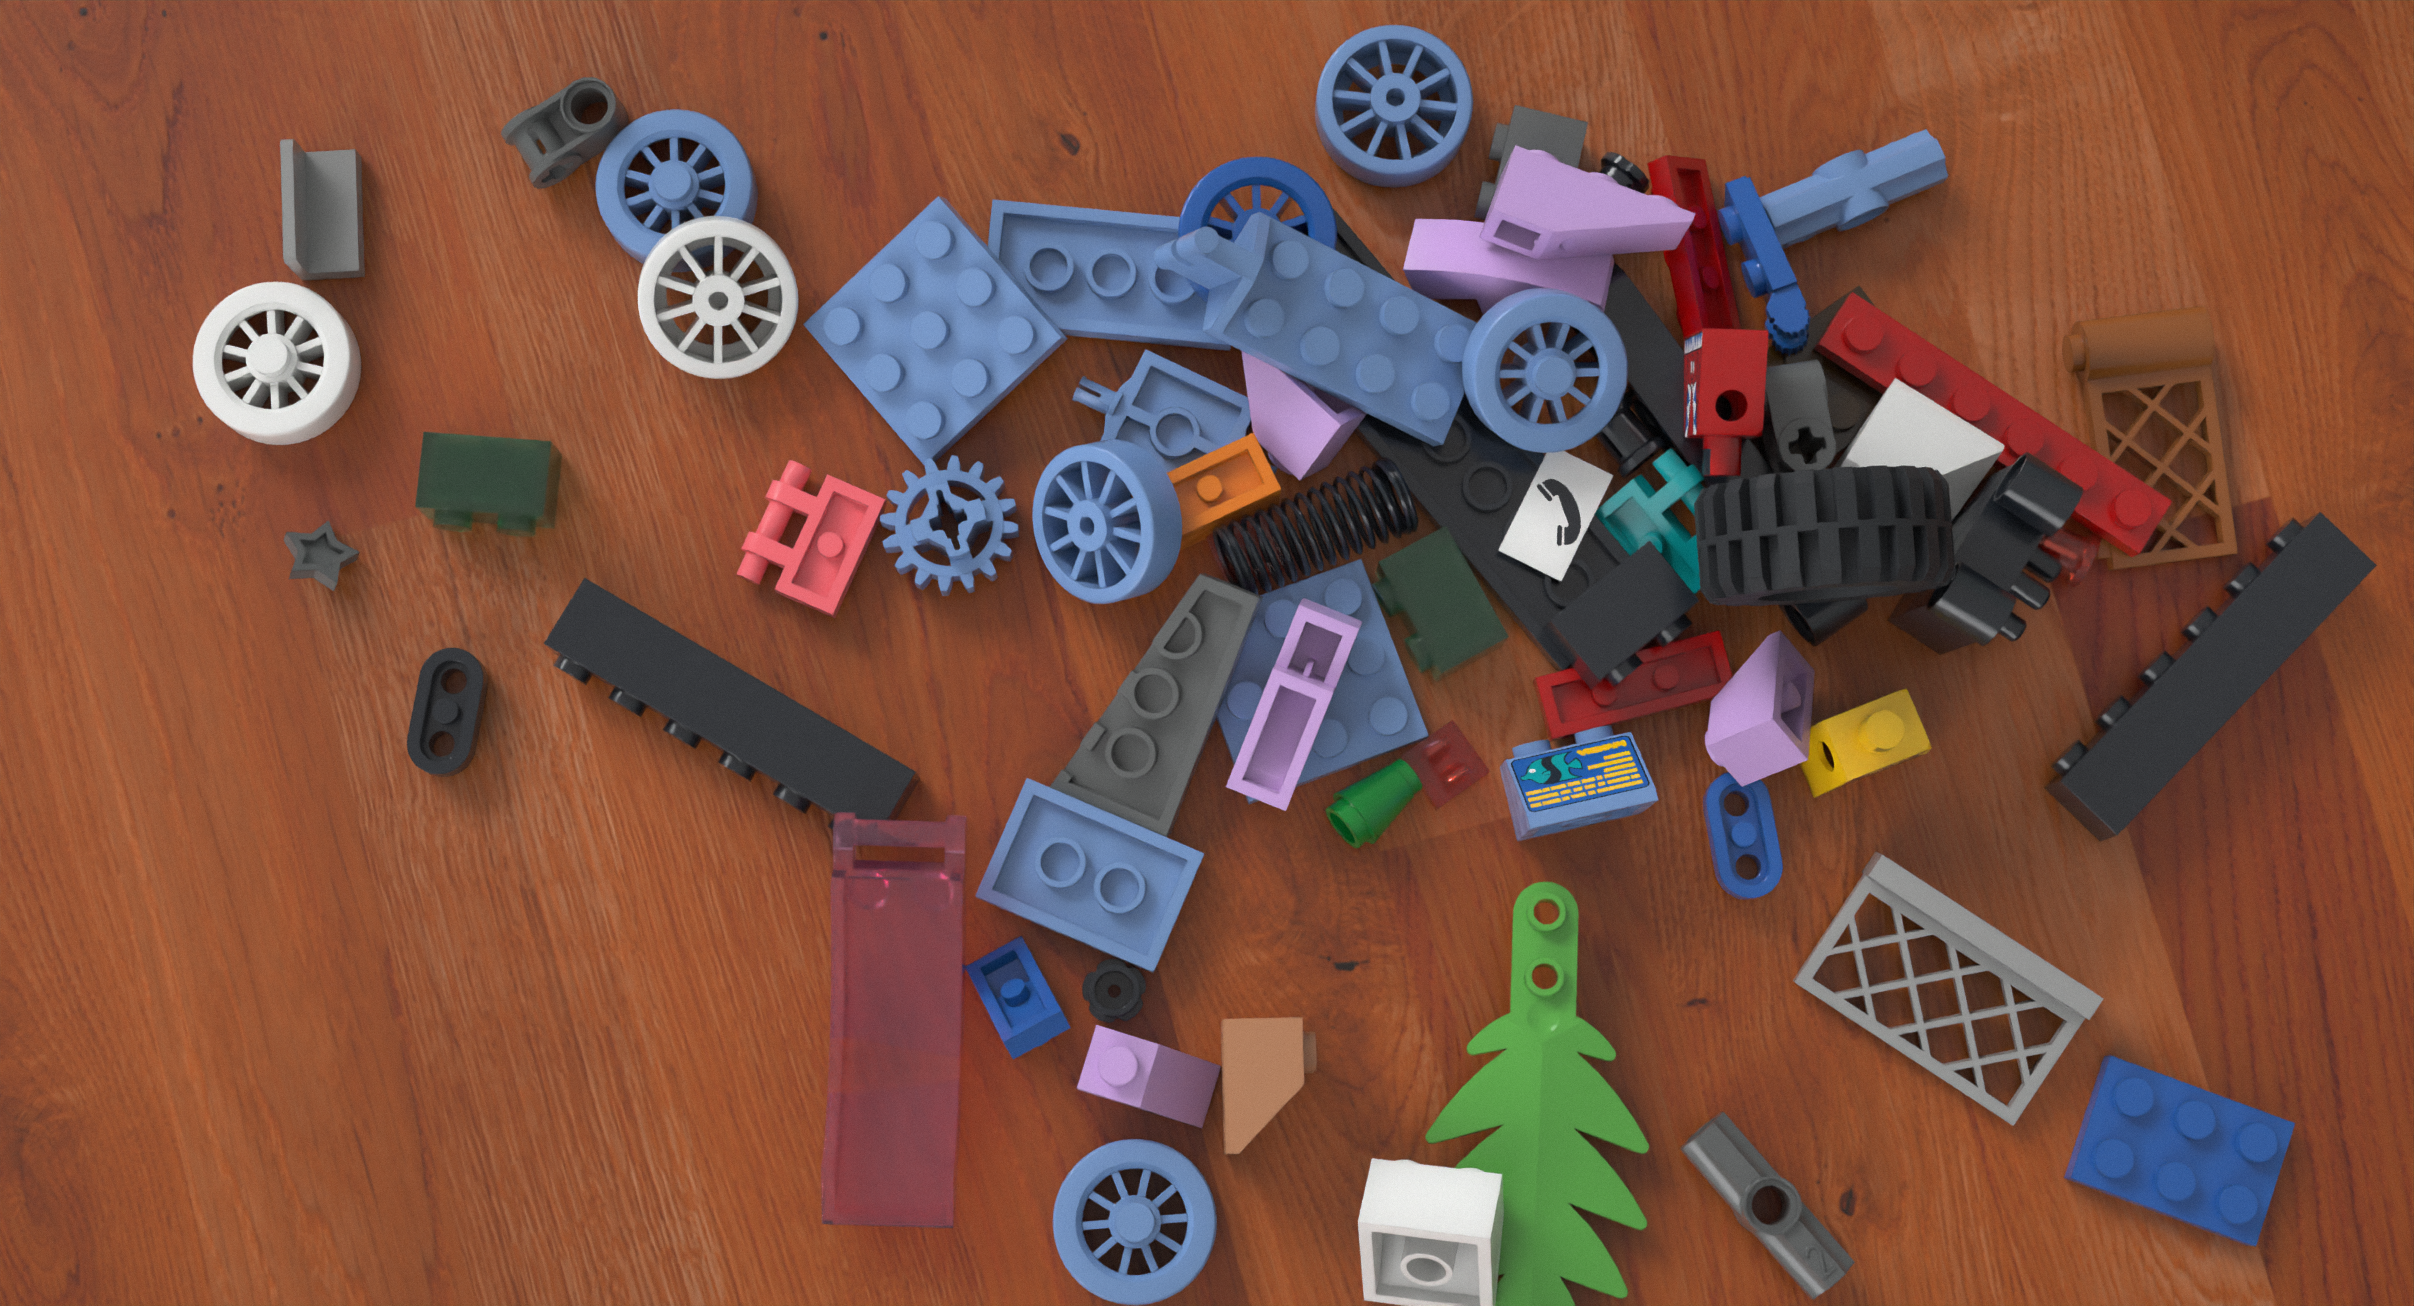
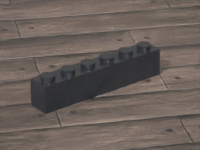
[2045,512,2377,842]
[544,578,920,846]

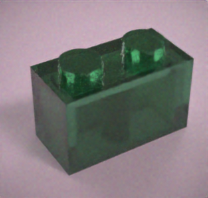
[415,432,562,536]
[1372,526,1509,682]

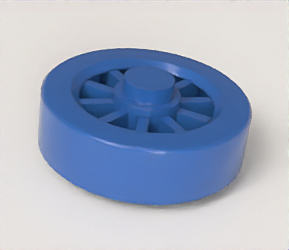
[1178,157,1337,303]

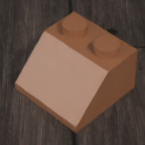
[1221,1017,1317,1155]

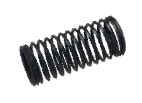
[1213,457,1418,594]

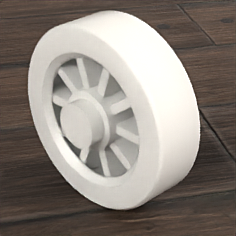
[638,216,798,379]
[193,282,361,445]

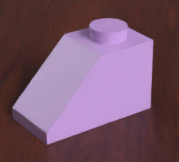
[1241,351,1367,480]
[1705,630,1815,786]
[1077,1025,1221,1128]

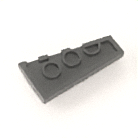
[1050,573,1263,837]

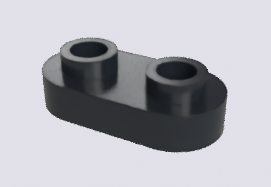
[407,648,488,777]

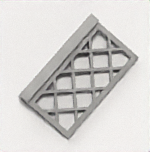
[1793,851,2104,1126]

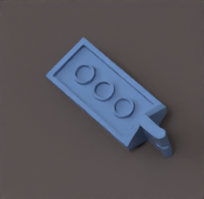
[1154,212,1477,446]

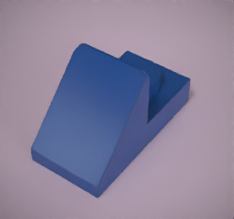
[965,936,1071,1059]

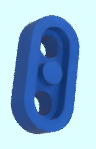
[1703,772,1783,900]

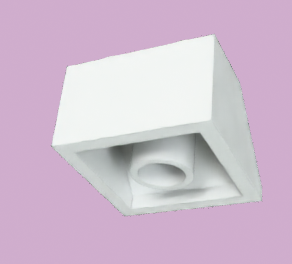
[1358,1158,1504,1306]

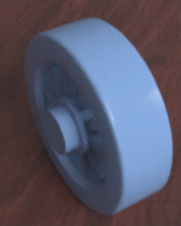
[1315,25,1473,188]
[595,109,758,272]
[1462,288,1628,453]
[1032,439,1182,604]
[1053,1139,1217,1305]

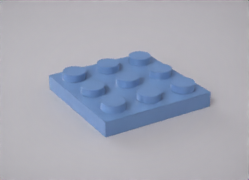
[803,196,1067,465]
[1216,559,1429,804]

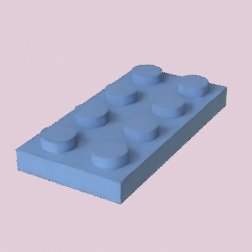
[988,199,1234,351]

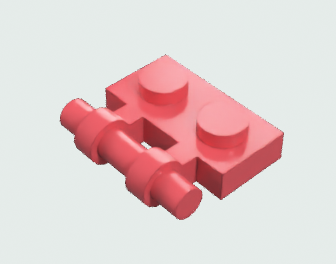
[736,460,887,618]

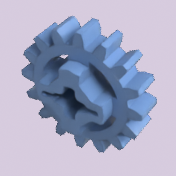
[880,455,1020,596]

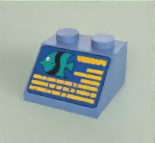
[1499,726,1658,841]

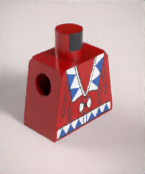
[1684,328,1768,476]

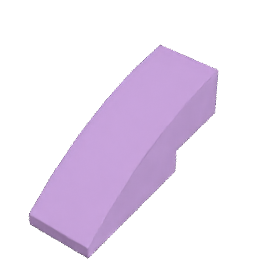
[1403,219,1615,314]
[1226,598,1363,811]

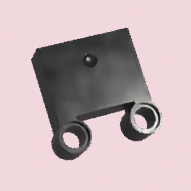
[1887,452,2083,655]

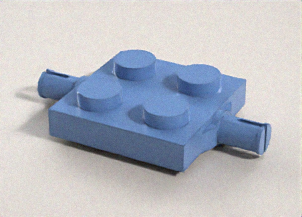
[1072,349,1278,475]

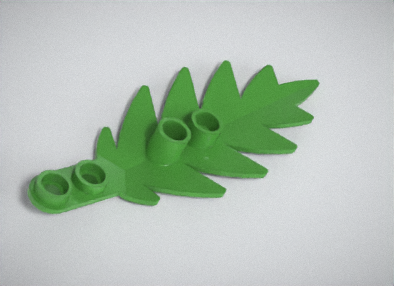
[1425,882,1649,1306]

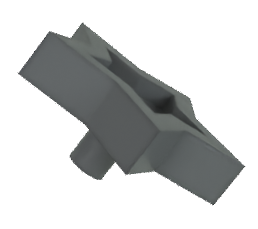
[284,520,360,591]

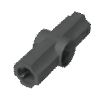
[1679,1111,1855,1300]

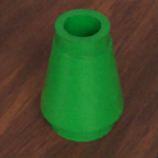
[1325,759,1422,849]

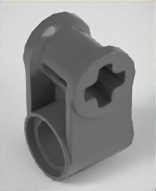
[501,77,628,189]
[1762,359,1836,474]

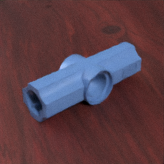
[1759,129,1948,249]

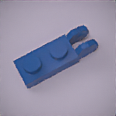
[1718,176,1811,356]

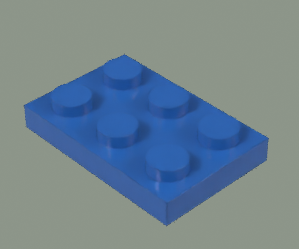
[2064,1055,2295,1247]

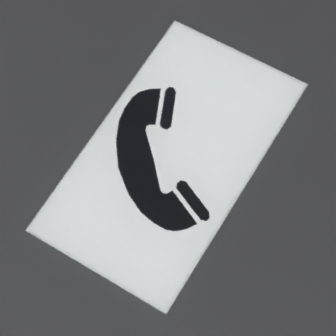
[1498,451,1614,581]

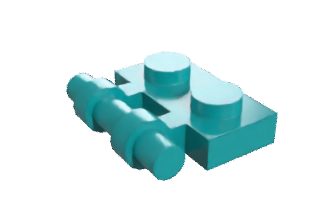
[1595,448,1705,595]

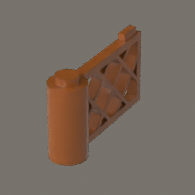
[2062,306,2238,571]

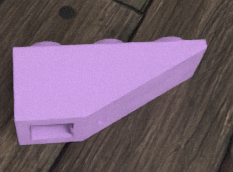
[1479,145,1695,260]

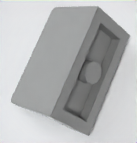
[280,139,365,281]

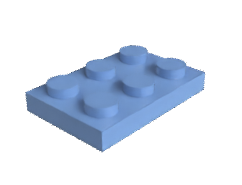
[975,778,1204,974]

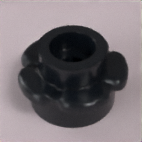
[1082,959,1146,1023]

